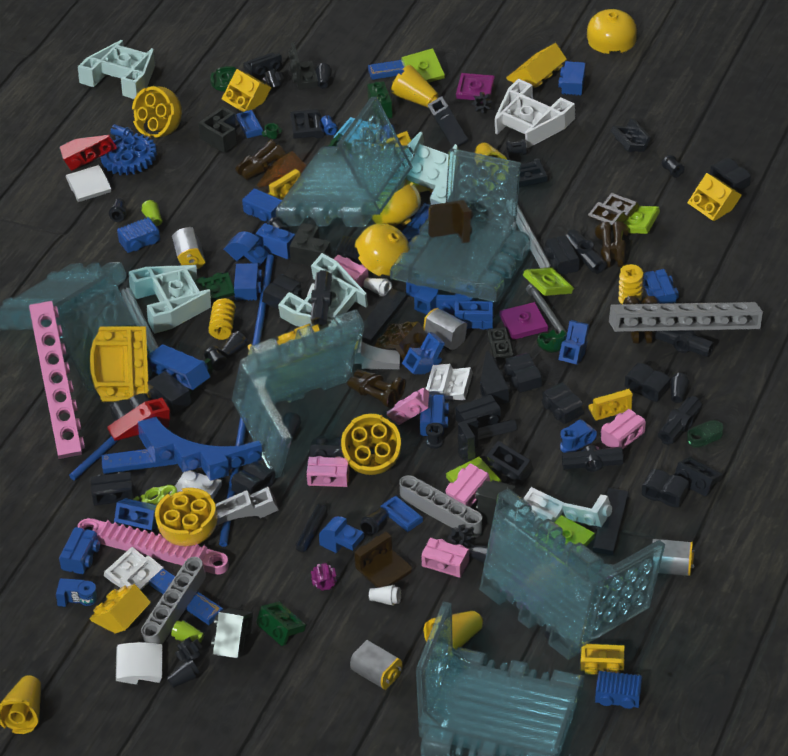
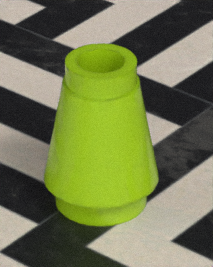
[142,200,162,226]
[171,620,204,644]

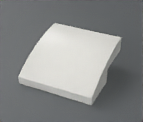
[66,165,111,202]
[426,364,473,400]
[509,487,564,533]
[104,547,163,590]
[116,642,162,684]

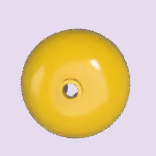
[587,9,637,54]
[132,86,182,138]
[367,182,421,227]
[355,223,411,277]
[341,414,401,475]
[155,488,218,547]

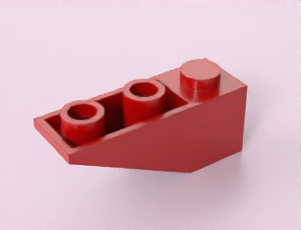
[60,135,117,171]
[107,398,170,441]

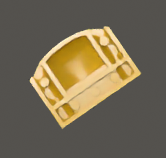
[90,326,149,402]

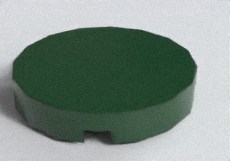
[210,66,236,91]

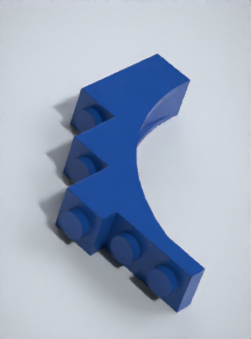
[138,417,262,481]

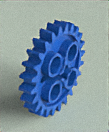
[100,133,157,175]

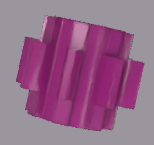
[311,563,337,591]

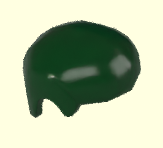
[537,329,567,353]

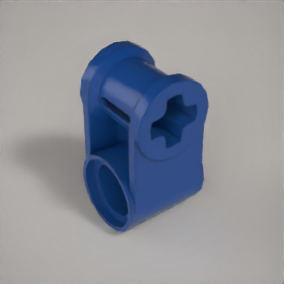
[560,419,597,452]

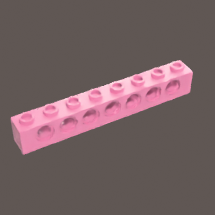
[29,301,85,459]

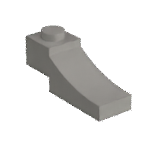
[342,339,401,369]
[215,487,278,525]

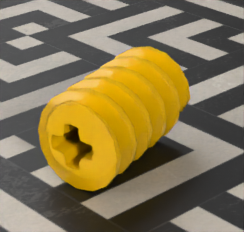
[618,264,643,304]
[209,298,236,340]

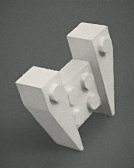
[495,79,575,148]

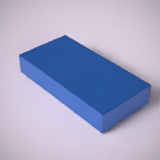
[236,110,263,138]
[381,496,423,532]

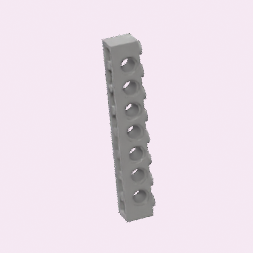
[609,302,763,332]

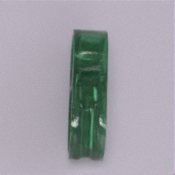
[687,420,723,447]

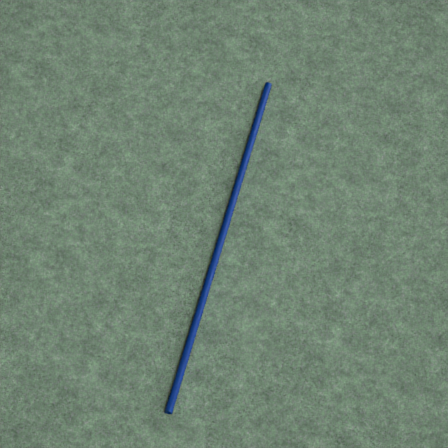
[219,255,274,547]

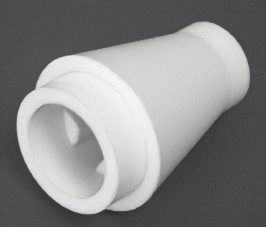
[364,278,392,296]
[369,585,401,606]

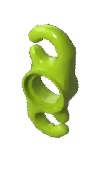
[133,485,177,505]

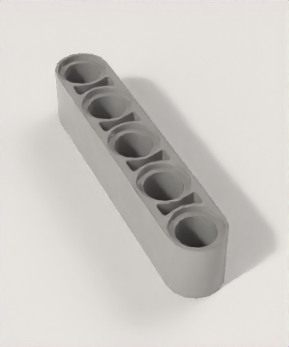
[399,475,482,538]
[141,557,206,644]

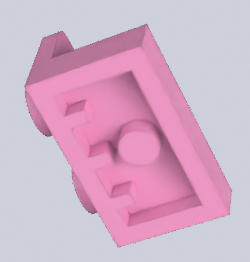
[387,388,429,425]

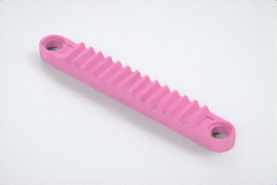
[78,518,229,575]

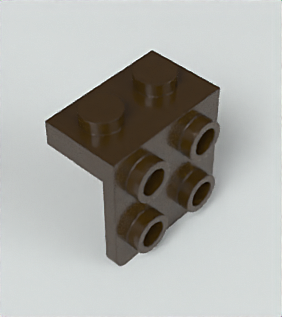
[428,200,473,243]
[374,321,427,360]
[354,532,412,588]

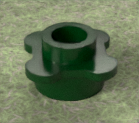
[262,123,282,139]

